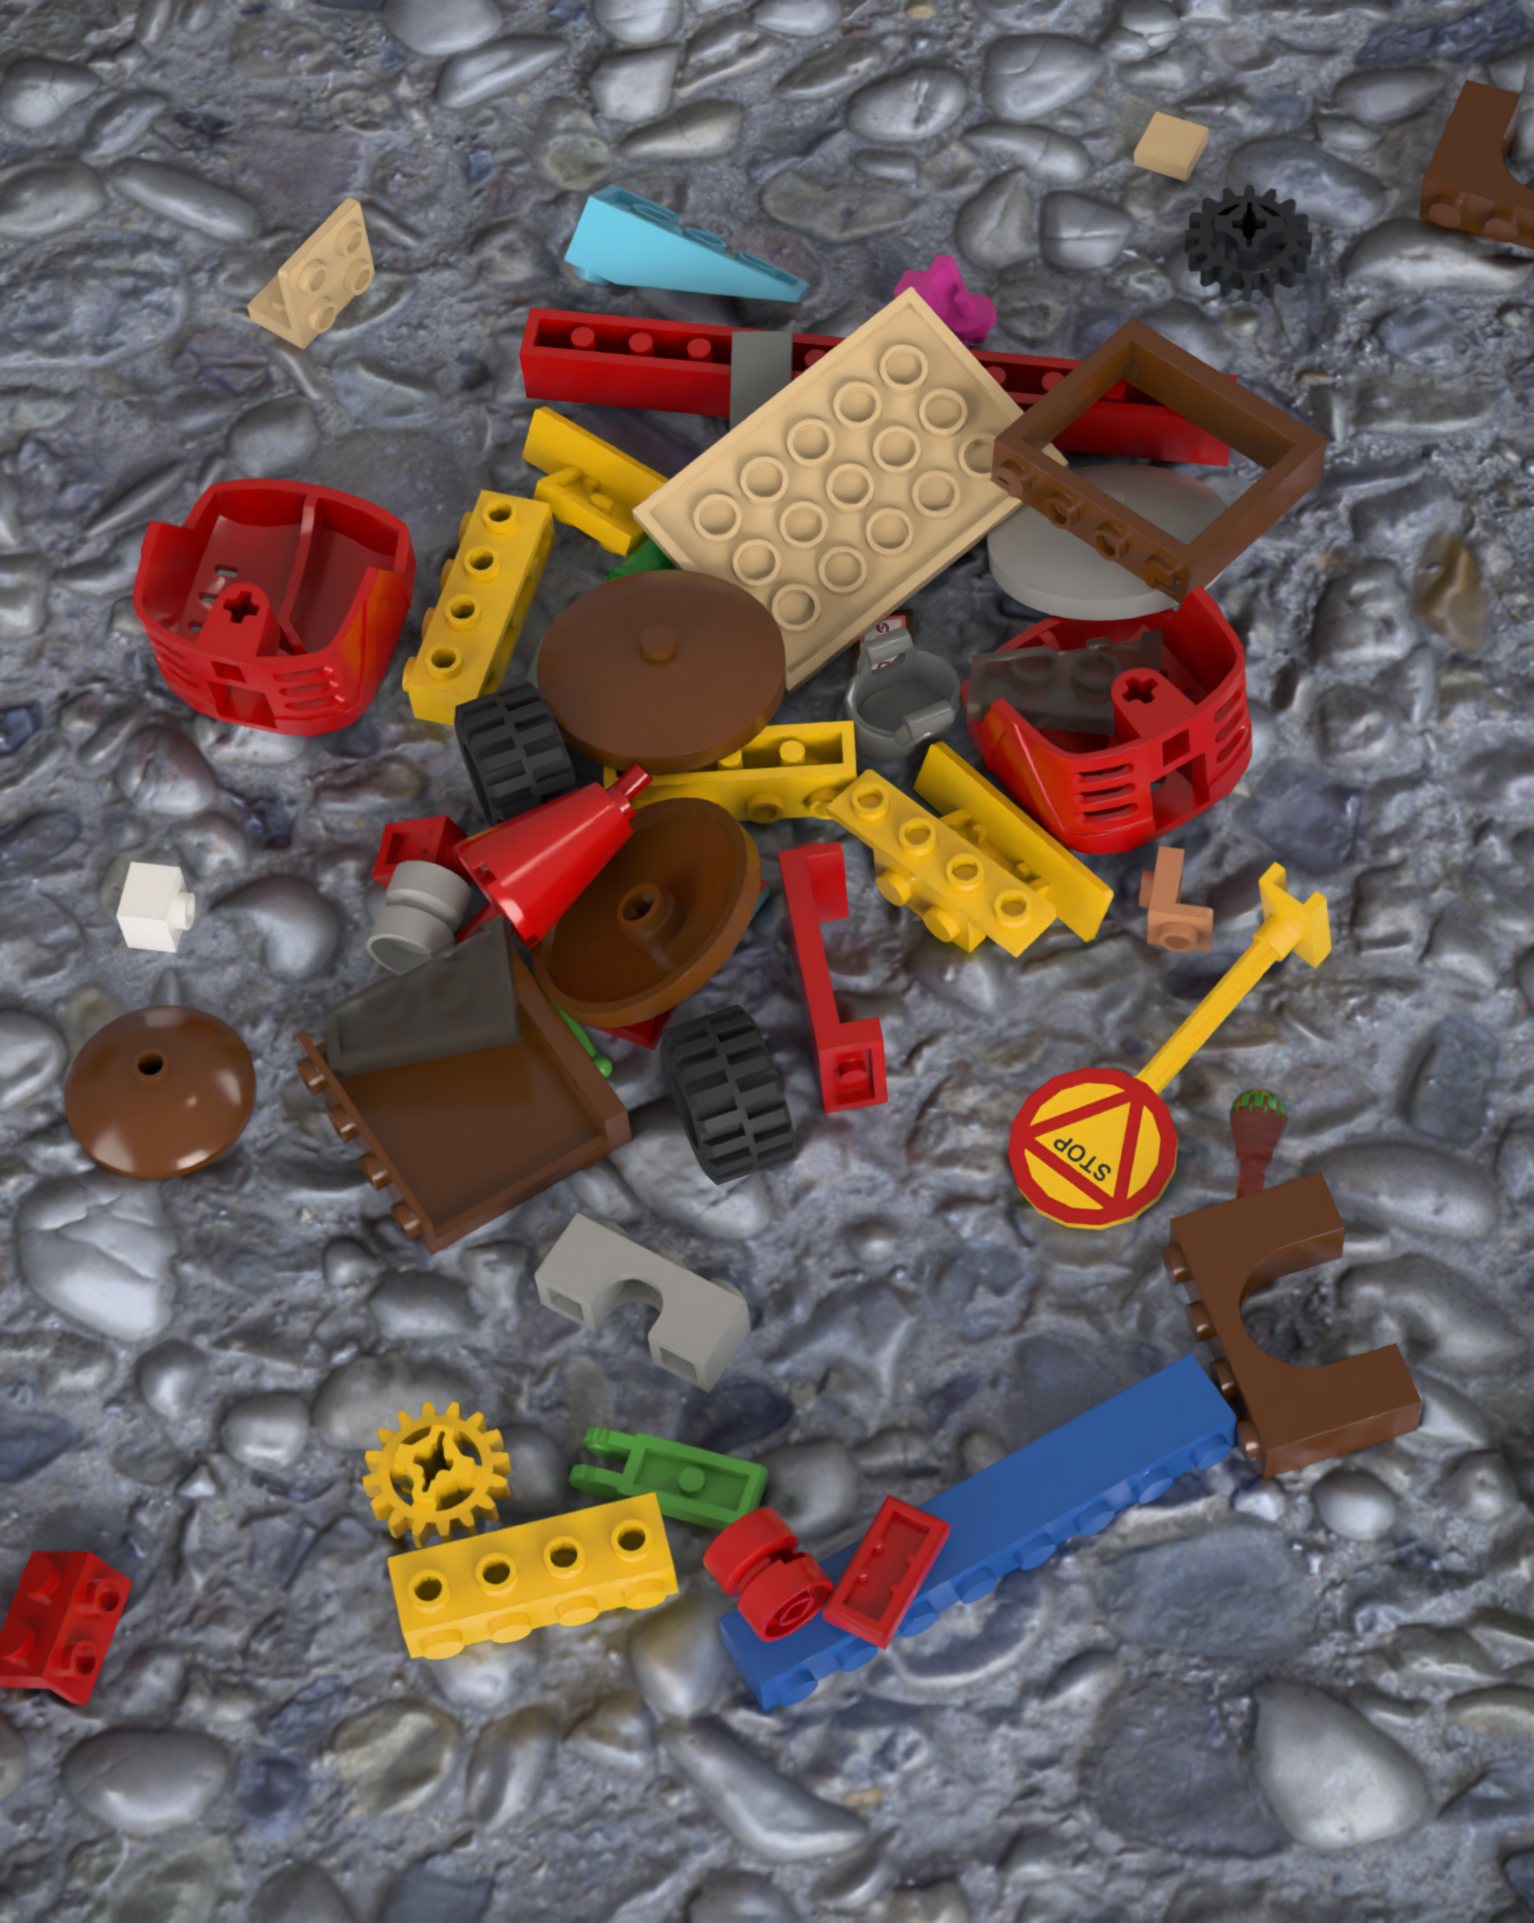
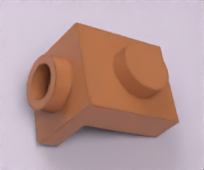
[1139,846,1214,952]

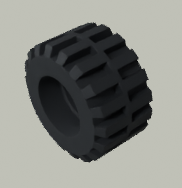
[454,680,579,827]
[661,1004,795,1185]

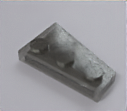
[965,629,1163,736]
[323,914,523,1079]

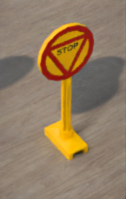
[1008,862,1332,1230]

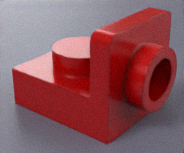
[372,815,472,890]

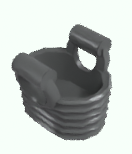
[844,626,963,763]

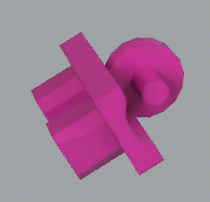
[893,255,997,348]

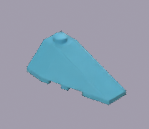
[564,184,811,303]

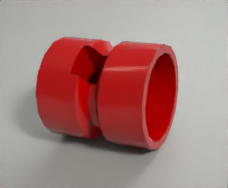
[703,1507,834,1642]

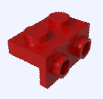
[0,1551,132,1705]

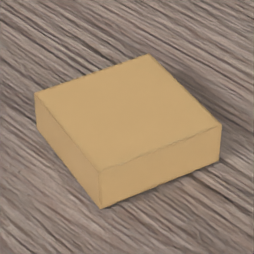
[1134,111,1209,182]

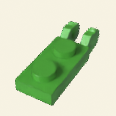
[568,1426,768,1531]

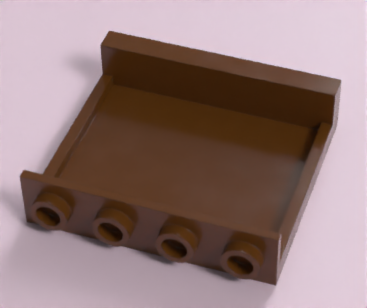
[295,923,632,1256]

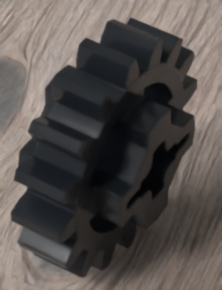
[1185,185,1312,301]

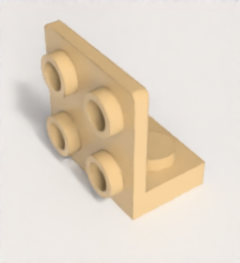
[247,197,375,350]

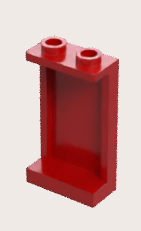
[778,842,888,1114]

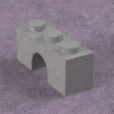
[534,1213,751,1393]

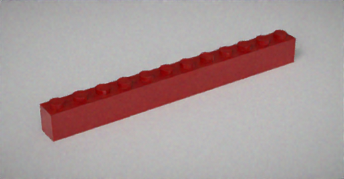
[519,308,1237,467]

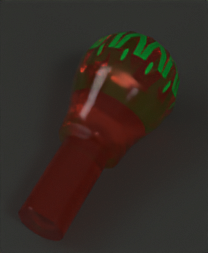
[1229,1087,1288,1198]

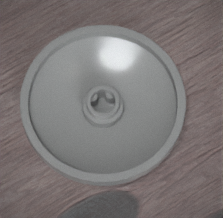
[987,464,1228,621]

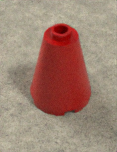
[453,782,636,950]

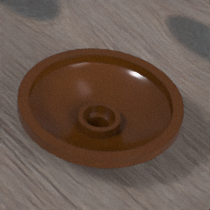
[64,1005,257,1180]

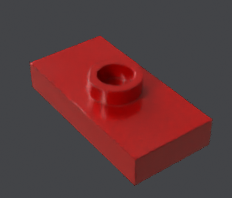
[822,1494,950,1650]

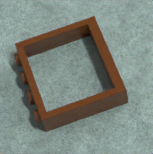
[991,318,1327,605]

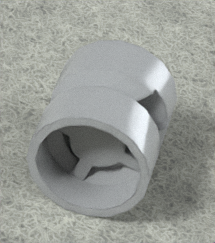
[365,860,472,979]

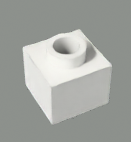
[116,862,195,953]

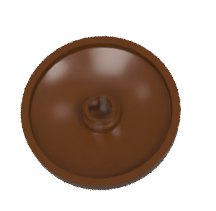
[537,570,787,774]
[532,797,761,1028]

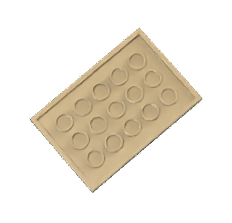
[632,286,1069,697]

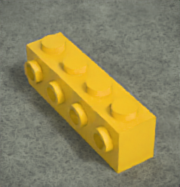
[402,490,556,726]
[604,720,858,824]
[387,1492,679,1660]

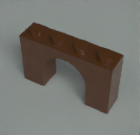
[1419,80,1534,250]
[1162,1171,1422,1480]

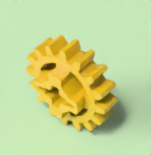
[362,1402,512,1549]

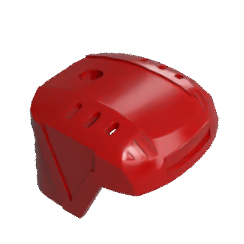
[133,478,416,737]
[960,585,1253,855]

